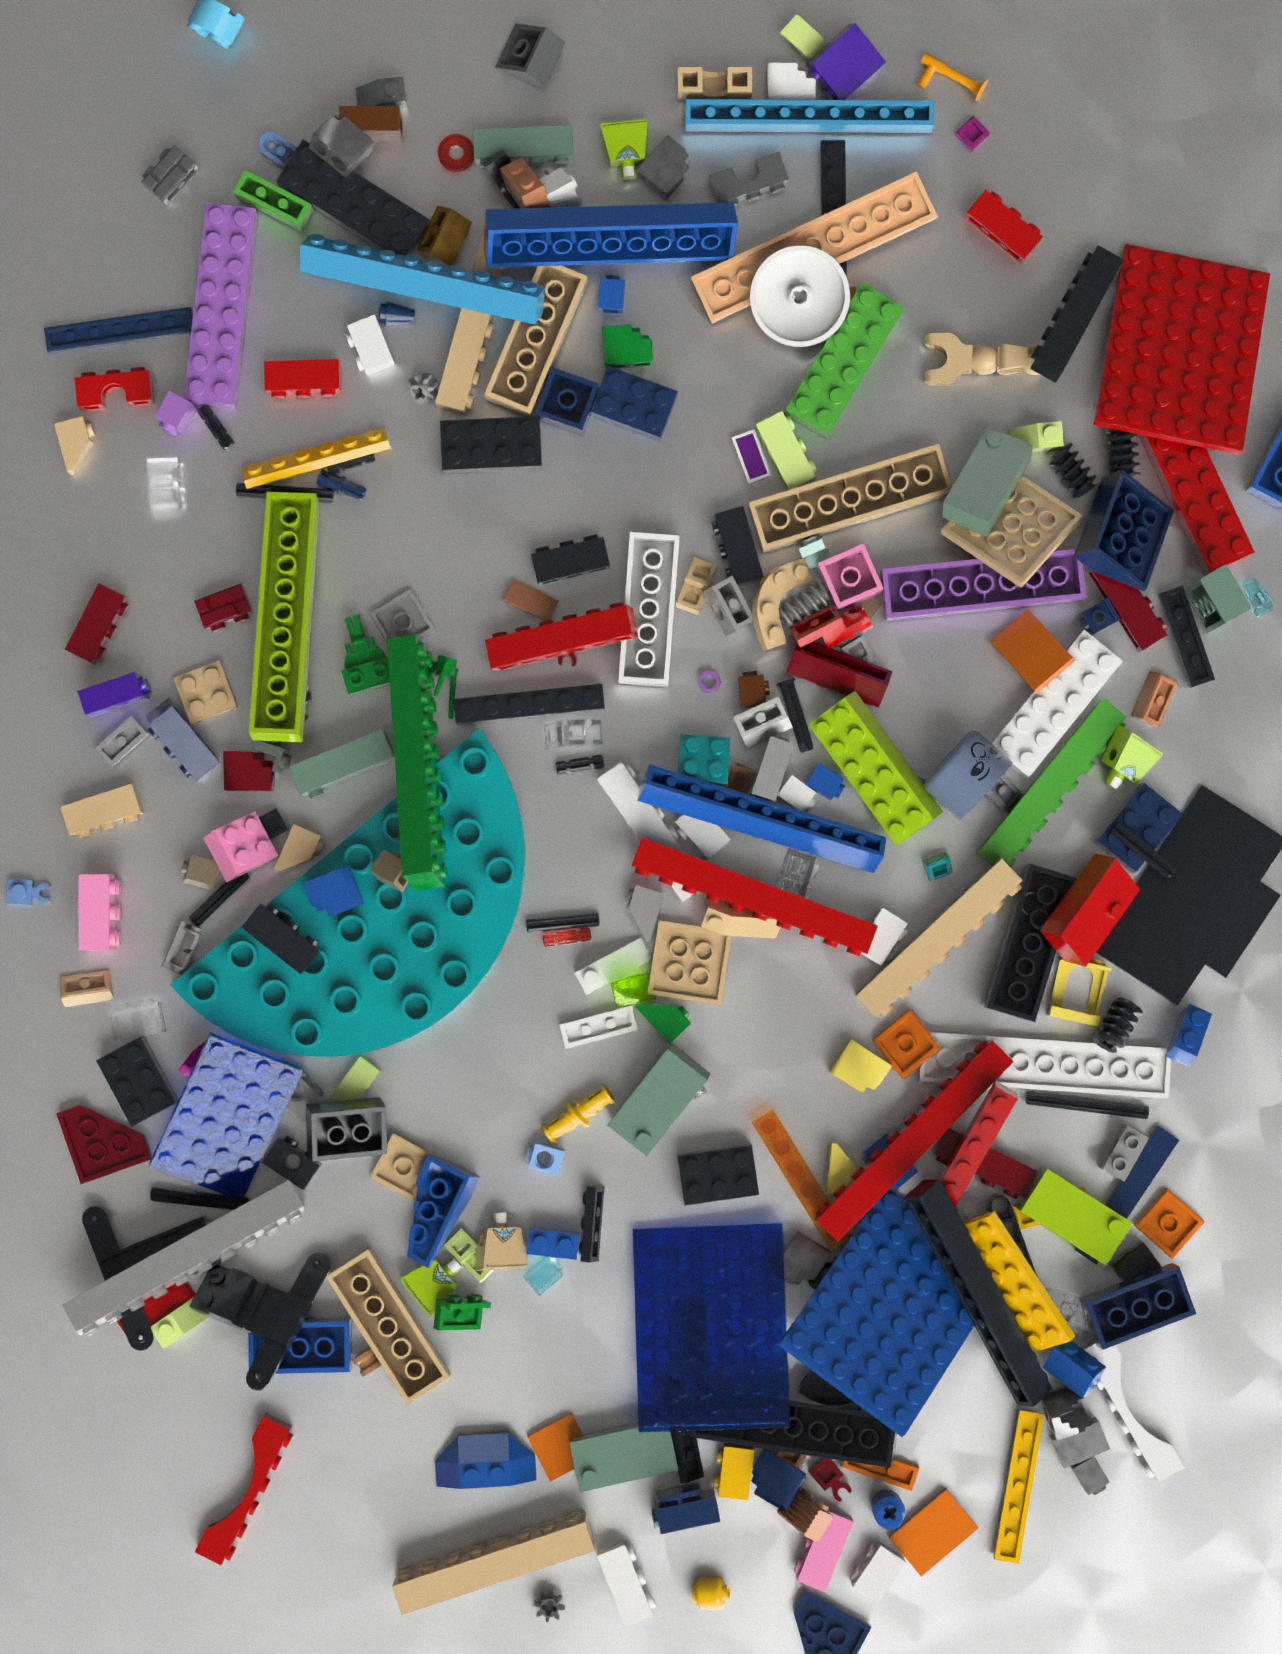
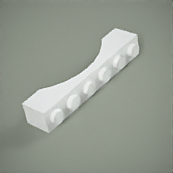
[1081,1339,1185,1482]

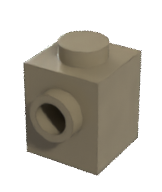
[370,850,408,892]
[180,855,219,890]

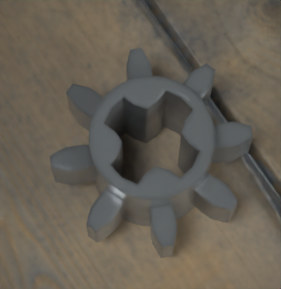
[534,1589,565,1622]

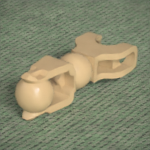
[923,333,1042,386]

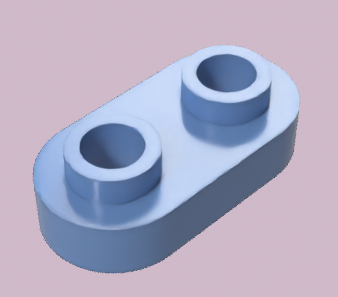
[258,132,297,169]

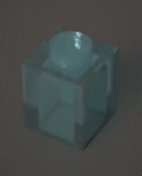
[523,1256,563,1296]

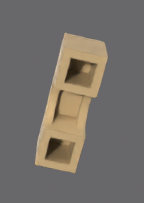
[677,67,752,100]

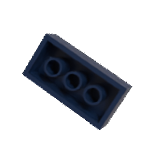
[1079,1263,1196,1350]

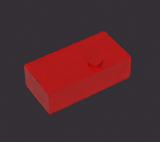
[1040,854,1140,967]

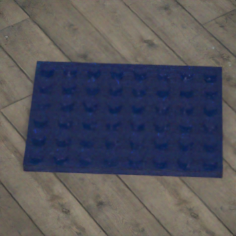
[633,1223,791,1433]

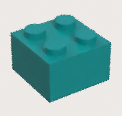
[678,734,730,788]

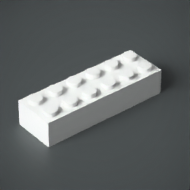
[618,532,680,687]
[991,630,1123,779]

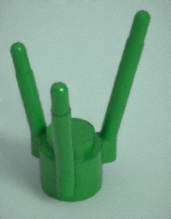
[430,655,459,719]

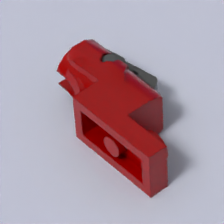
[789,605,873,649]

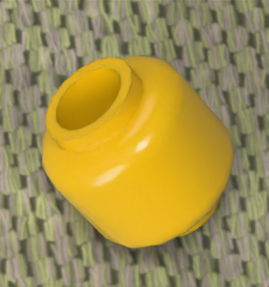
[692,1576,730,1610]

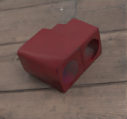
[223,751,275,791]

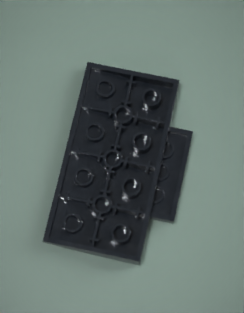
[1096,785,1282,1006]

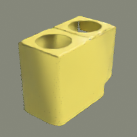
[829,1039,892,1093]

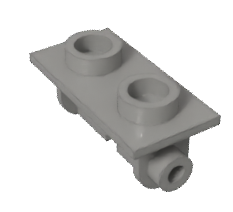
[161,921,202,975]

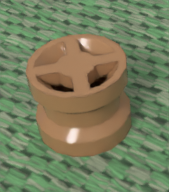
[352,1348,381,1377]

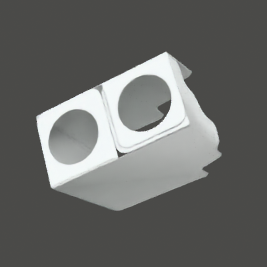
[767,63,816,100]

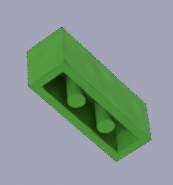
[233,170,314,232]

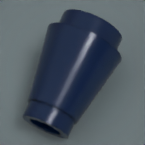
[378,301,415,326]

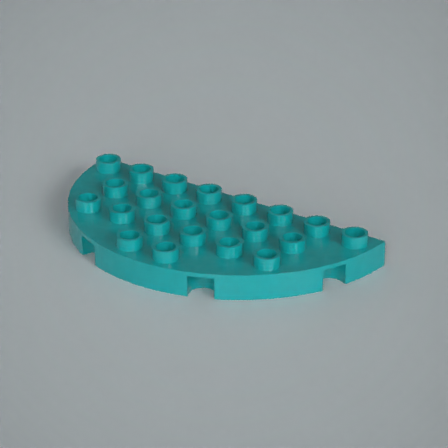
[170,729,526,1057]

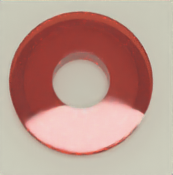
[438,134,474,172]

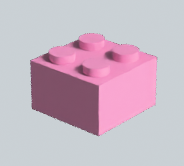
[817,544,884,612]
[203,811,278,882]

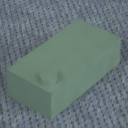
[942,426,1033,537]
[1184,564,1251,633]
[289,729,395,799]
[607,1043,711,1156]
[569,1417,678,1492]

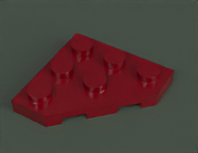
[56,1105,153,1184]

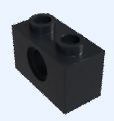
[262,1135,322,1190]

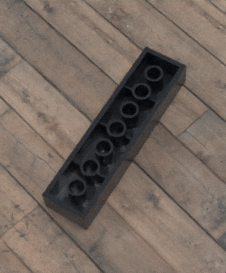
[690,1386,897,1468]

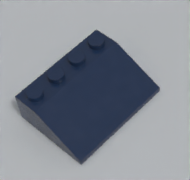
[1074,469,1174,591]

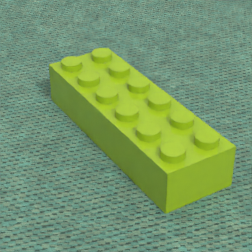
[808,691,943,846]

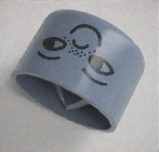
[923,730,1013,821]

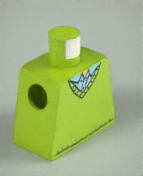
[600,119,647,180]
[1102,725,1163,789]
[400,1256,463,1317]

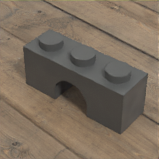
[708,152,789,206]

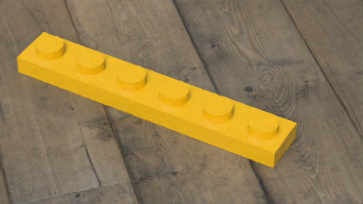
[242,427,390,489]
[993,1409,1044,1564]

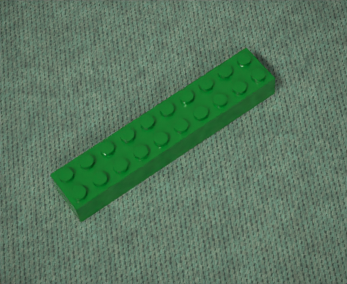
[387,634,448,891]

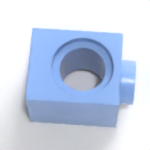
[525,1142,565,1176]

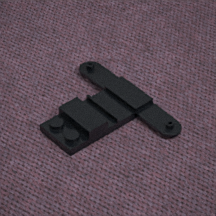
[82,1206,221,1351]
[189,1253,331,1391]

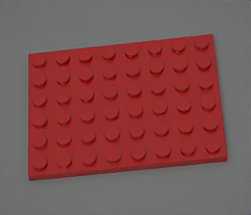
[1093,244,1270,455]

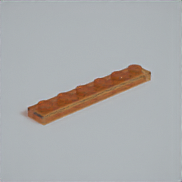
[752,1109,850,1251]

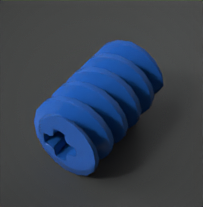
[871,1489,906,1529]

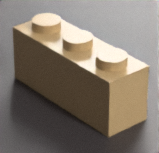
[60,784,144,839]

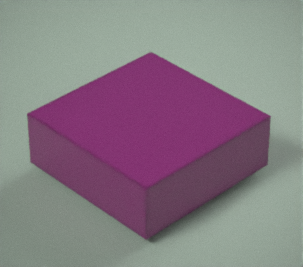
[955,116,990,152]

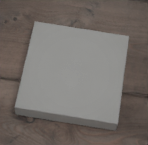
[369,587,437,643]

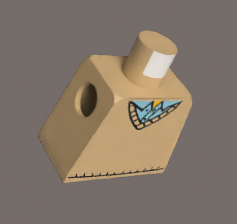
[475,1213,529,1271]

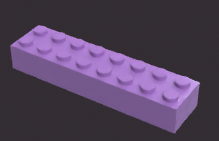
[184,203,259,409]
[880,549,1086,621]

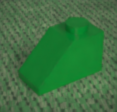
[635,1004,691,1044]

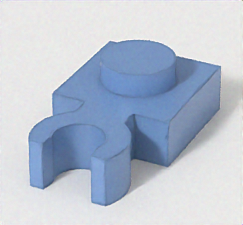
[6,879,52,905]

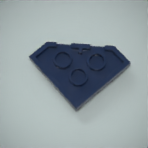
[793,1589,872,1654]

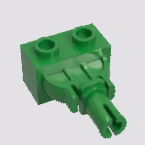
[341,615,390,697]

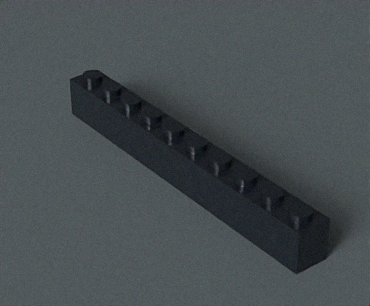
[904,1180,1053,1407]

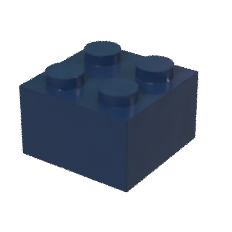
[535,367,599,435]

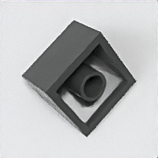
[495,23,566,87]

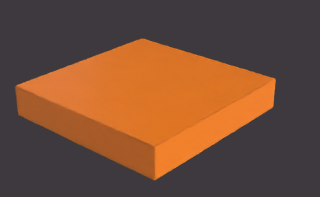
[872,1009,943,1079]
[1134,1188,1205,1259]
[527,1413,583,1482]

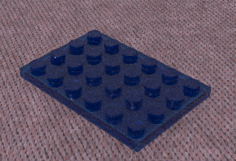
[149,1032,304,1198]

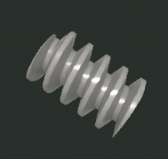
[779,580,830,627]

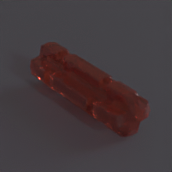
[542,927,592,947]

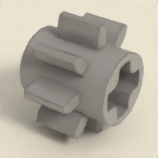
[408,371,439,404]

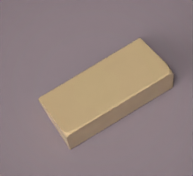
[60,969,114,1007]

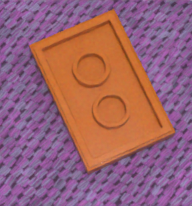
[990,609,1075,693]
[888,1488,978,1577]

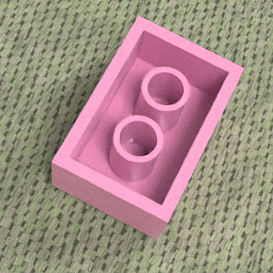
[78,874,121,950]

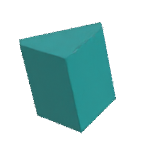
[922,852,953,881]

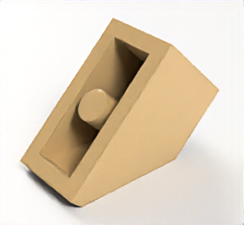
[54,416,95,475]
[274,824,325,872]

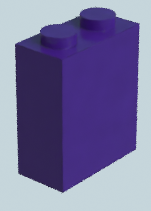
[806,23,886,100]
[77,672,152,719]

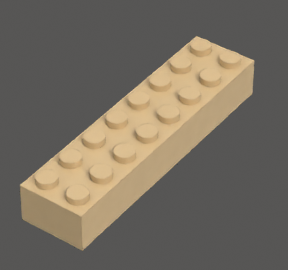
[748,444,952,554]
[392,1512,595,1615]

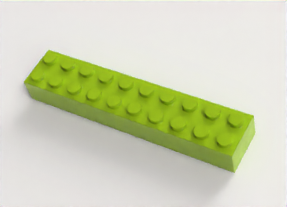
[249,492,320,742]

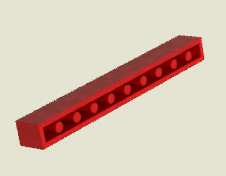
[631,837,878,957]
[814,1040,1014,1242]

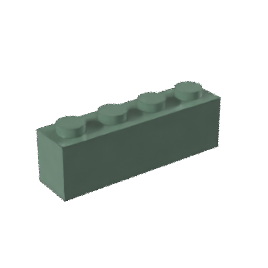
[473,125,574,168]

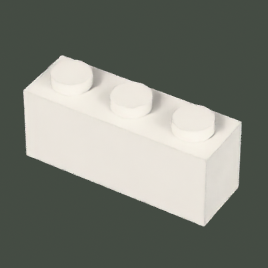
[597,1540,656,1627]

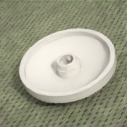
[750,246,850,347]

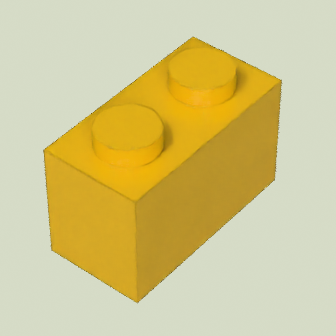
[713,1443,754,1500]

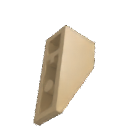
[701,900,780,939]

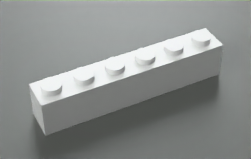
[597,762,698,902]

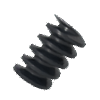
[1106,428,1141,477]
[1049,442,1099,499]
[1093,997,1143,1053]

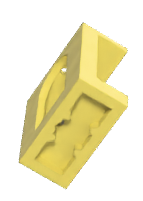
[1047,957,1111,1027]

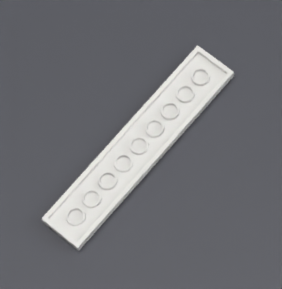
[919,1032,1172,1099]

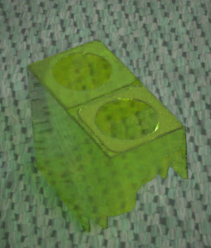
[611,973,656,1008]

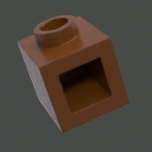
[738,671,770,709]

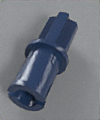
[316,469,367,501]

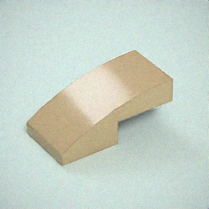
[675,557,717,615]

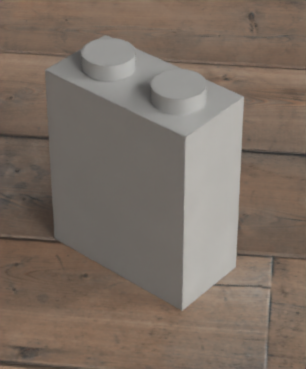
[750,734,794,802]

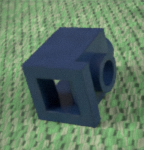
[1078,598,1120,635]

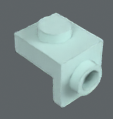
[799,535,831,569]

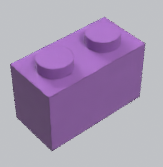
[155,391,198,437]

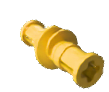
[541,1084,615,1144]

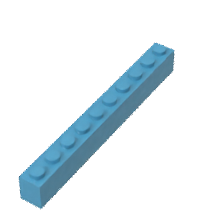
[685,99,934,133]
[299,234,545,324]

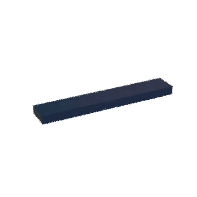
[44,307,193,354]
[1074,1126,1179,1264]

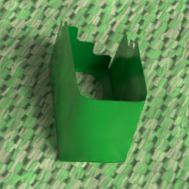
[601,324,653,369]

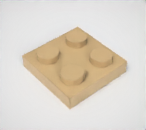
[173,660,238,725]
[370,1133,438,1201]

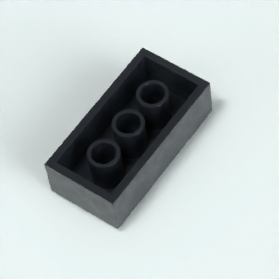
[440,416,542,475]

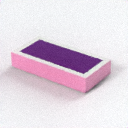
[731,429,772,485]

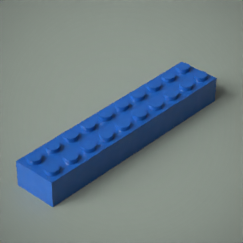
[484,202,738,268]

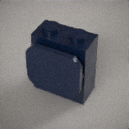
[651,1482,720,1534]

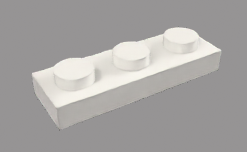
[559,1005,638,1049]

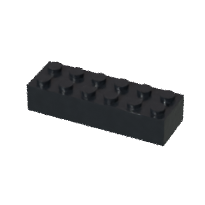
[276,139,430,256]
[984,864,1077,1022]

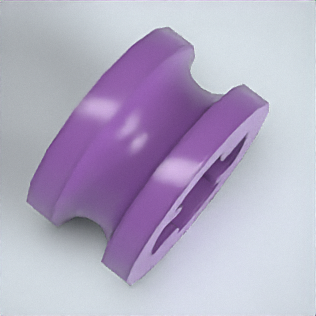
[698,670,721,693]

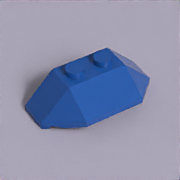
[435,1432,537,1489]

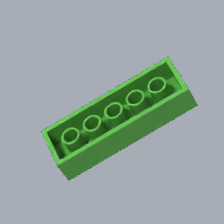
[784,282,905,439]

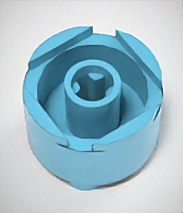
[187,0,245,49]

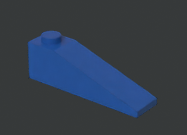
[407,1154,480,1268]

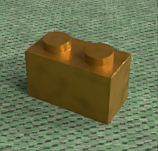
[416,205,472,266]

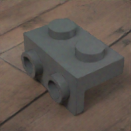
[252,740,292,773]

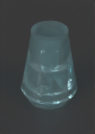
[1243,579,1274,617]

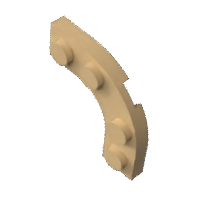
[752,558,812,651]

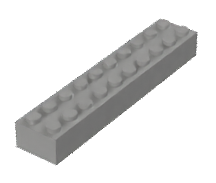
[62,1180,304,1337]

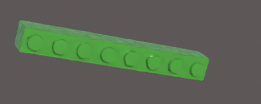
[976,698,1127,867]

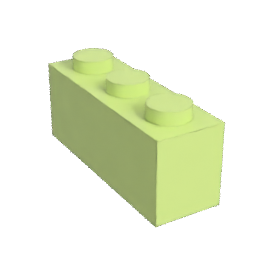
[755,411,818,491]

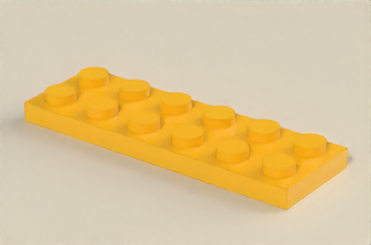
[963,1211,1075,1352]

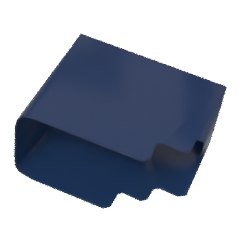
[751,1449,806,1512]

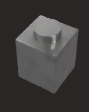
[1070,1456,1109,1495]

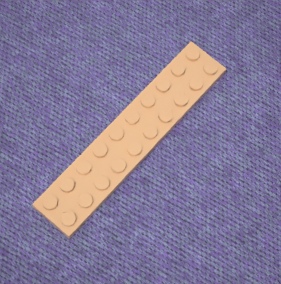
[691,171,937,323]

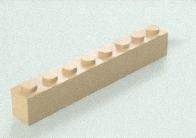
[435,223,506,415]
[856,857,1023,1018]

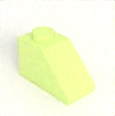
[1009,421,1064,453]
[151,1297,209,1349]

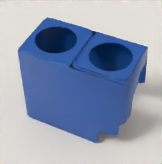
[303,865,365,917]

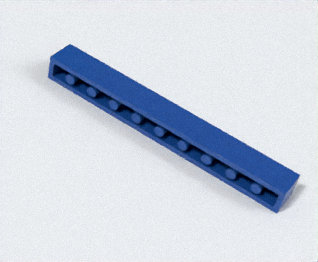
[637,764,886,873]

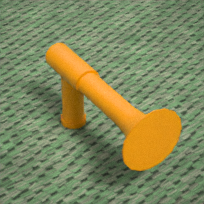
[916,53,989,102]

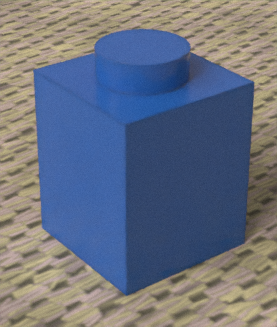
[598,275,625,314]
[805,763,845,801]

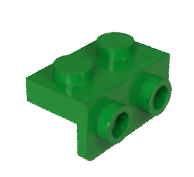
[433,1294,491,1331]

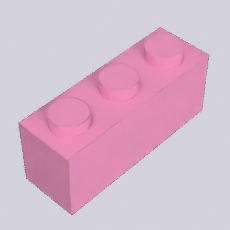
[794,1508,854,1592]

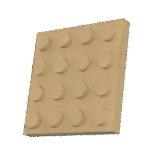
[941,476,1082,588]

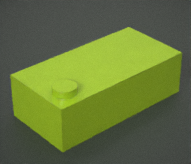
[1017,1167,1133,1266]

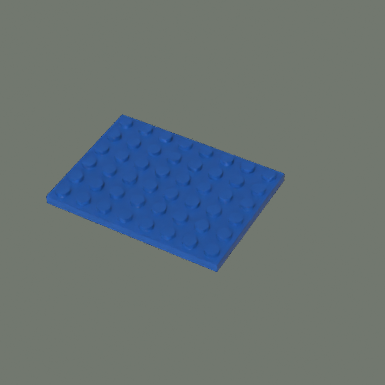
[778,1189,974,1437]

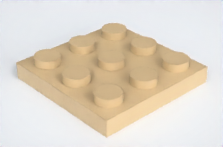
[647,920,732,1006]

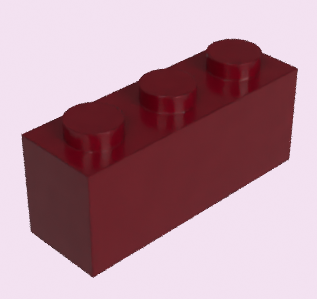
[64,583,129,665]

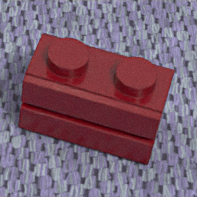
[194,583,253,633]

